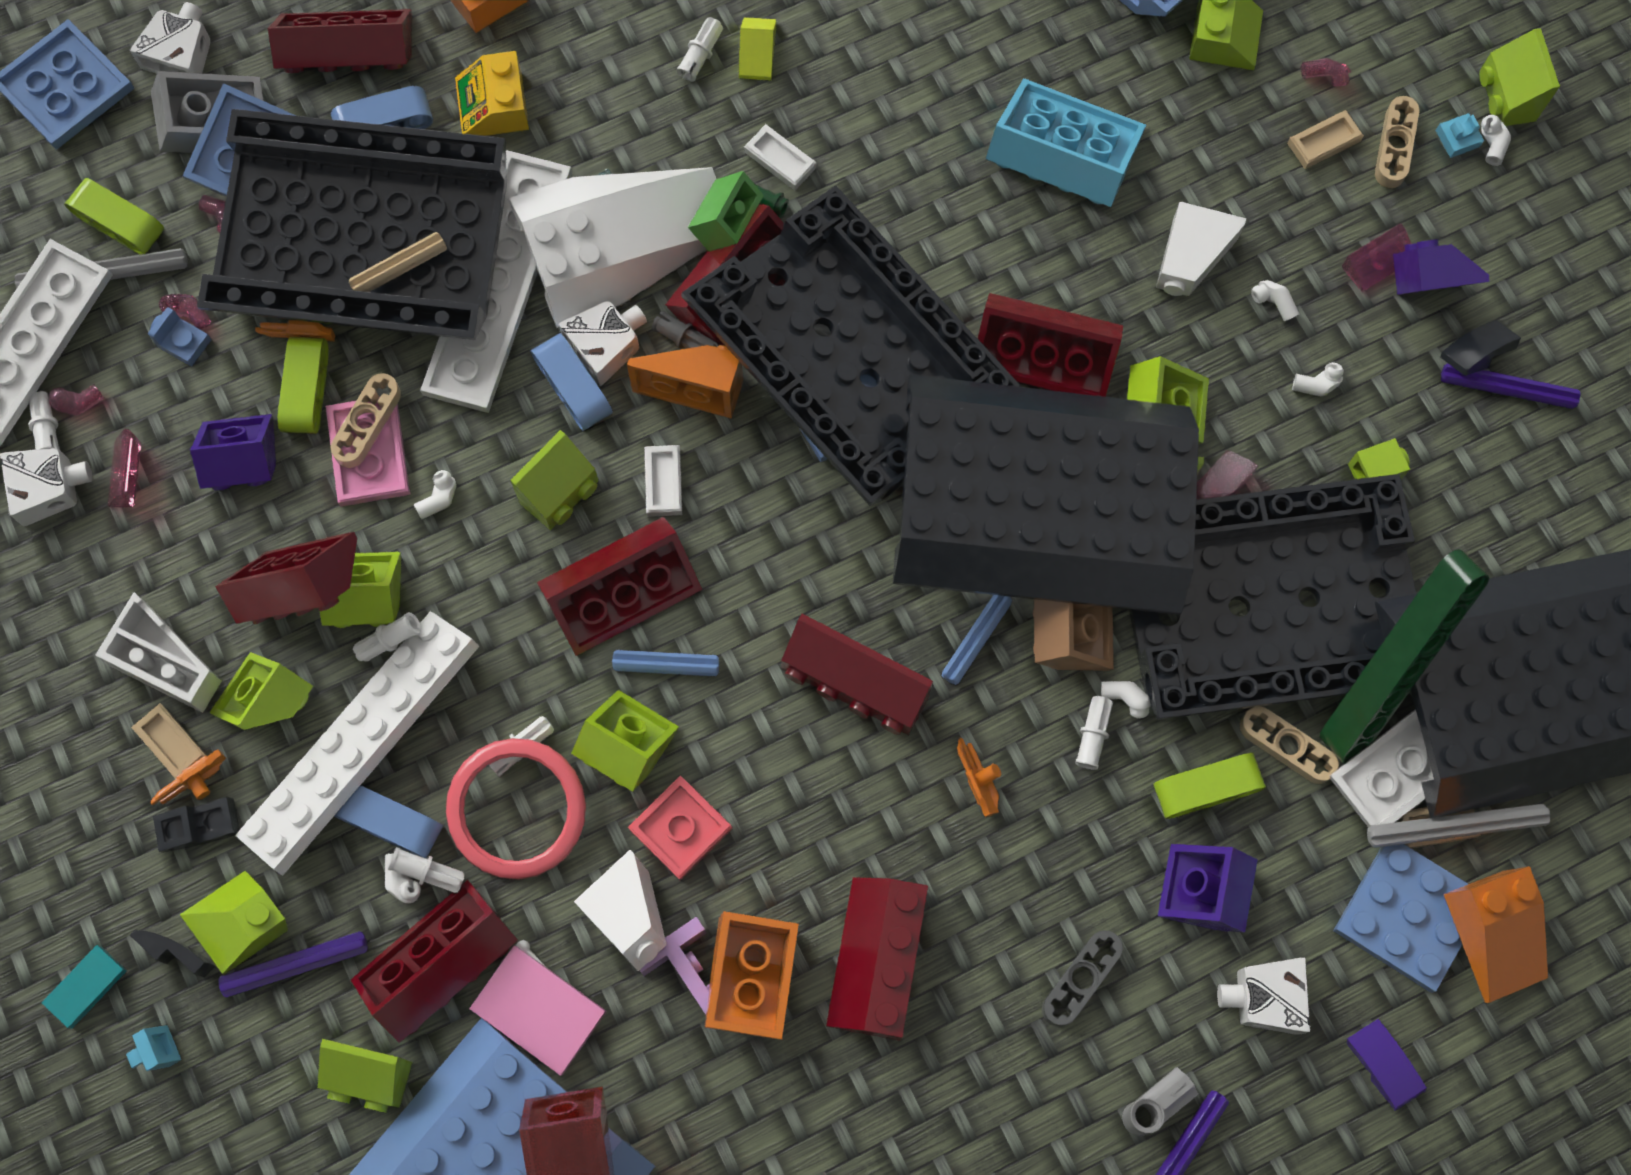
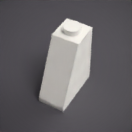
[1156,202,1246,296]
[574,850,667,971]

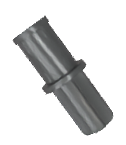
[652,311,718,349]

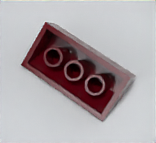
[267,9,412,73]
[665,204,785,346]
[977,293,1123,397]
[537,517,703,656]
[215,532,357,624]
[781,614,933,736]
[826,877,928,1041]
[350,880,518,1043]

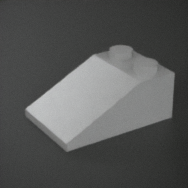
[151,71,264,153]

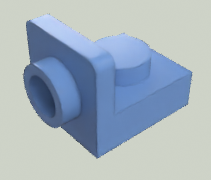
[148,307,212,367]

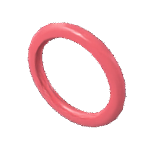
[446,738,586,879]

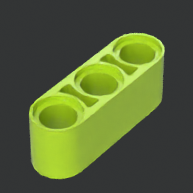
[64,178,165,255]
[277,337,329,434]
[1153,753,1266,819]

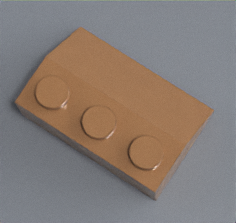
[1033,599,1114,671]

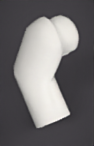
[1481,115,1511,166]
[1251,280,1300,321]
[1292,363,1344,396]
[414,470,456,519]
[1101,681,1151,718]
[385,853,421,904]

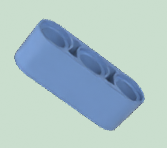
[331,86,433,129]
[530,333,613,431]
[334,785,443,858]

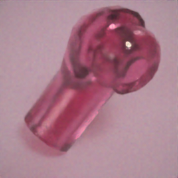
[1301,58,1351,87]
[199,195,226,233]
[159,294,211,329]
[49,384,105,415]

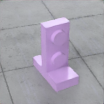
[640,917,710,1015]

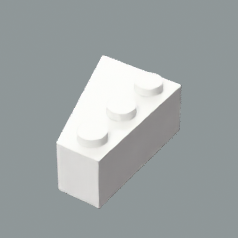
[95,592,222,713]

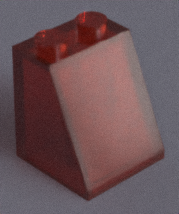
[519,1086,614,1175]

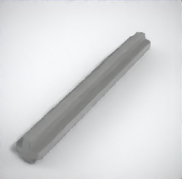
[15,248,188,288]
[1367,804,1550,848]

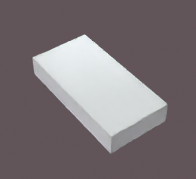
[744,124,817,191]
[644,445,682,517]

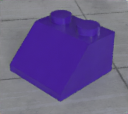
[1393,239,1490,295]
[190,414,276,490]
[1158,844,1258,933]

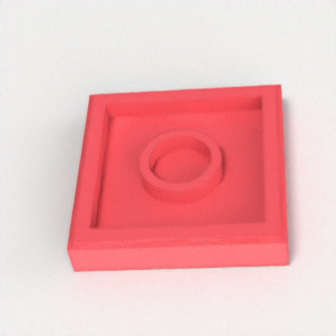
[628,775,733,881]

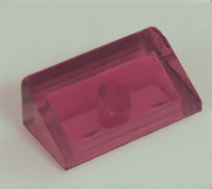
[1342,223,1411,292]
[108,429,141,507]
[1196,450,1258,500]

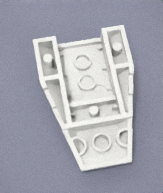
[509,167,716,328]

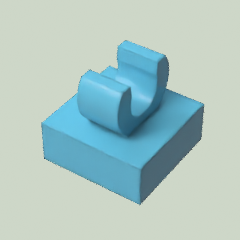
[1435,113,1484,158]
[126,1025,182,1071]

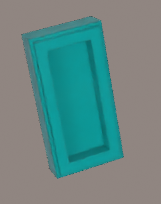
[41,945,127,1029]

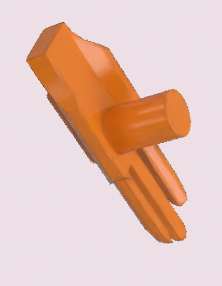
[255,320,335,341]
[957,738,1001,817]
[151,749,226,805]

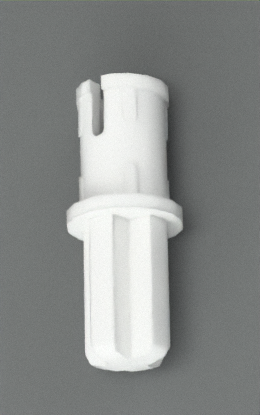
[676,17,723,82]
[28,391,60,450]
[353,612,421,661]
[1075,696,1113,770]
[489,716,554,777]
[388,847,465,893]

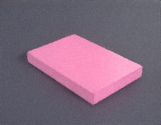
[326,397,410,507]
[469,945,607,1076]

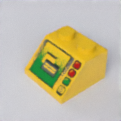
[455,51,529,136]

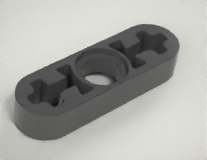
[1042,930,1123,1027]

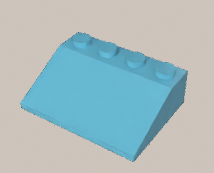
[986,78,1146,207]

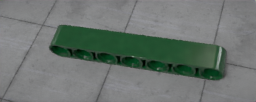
[1319,549,1489,764]

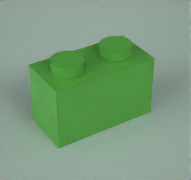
[688,171,764,251]

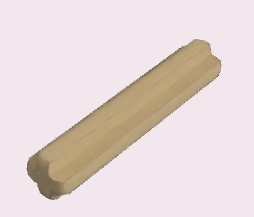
[349,232,447,292]

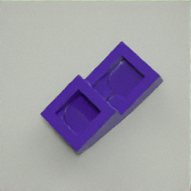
[1347,1019,1427,1111]

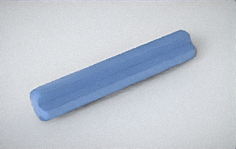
[942,595,1012,685]
[612,650,719,676]

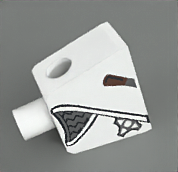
[130,2,210,74]
[559,301,647,386]
[0,448,93,527]
[1217,958,1310,1034]

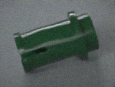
[754,183,789,218]

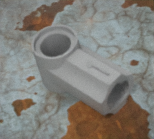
[1122,1067,1198,1136]

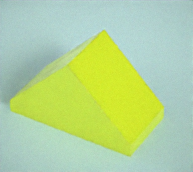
[739,17,776,80]

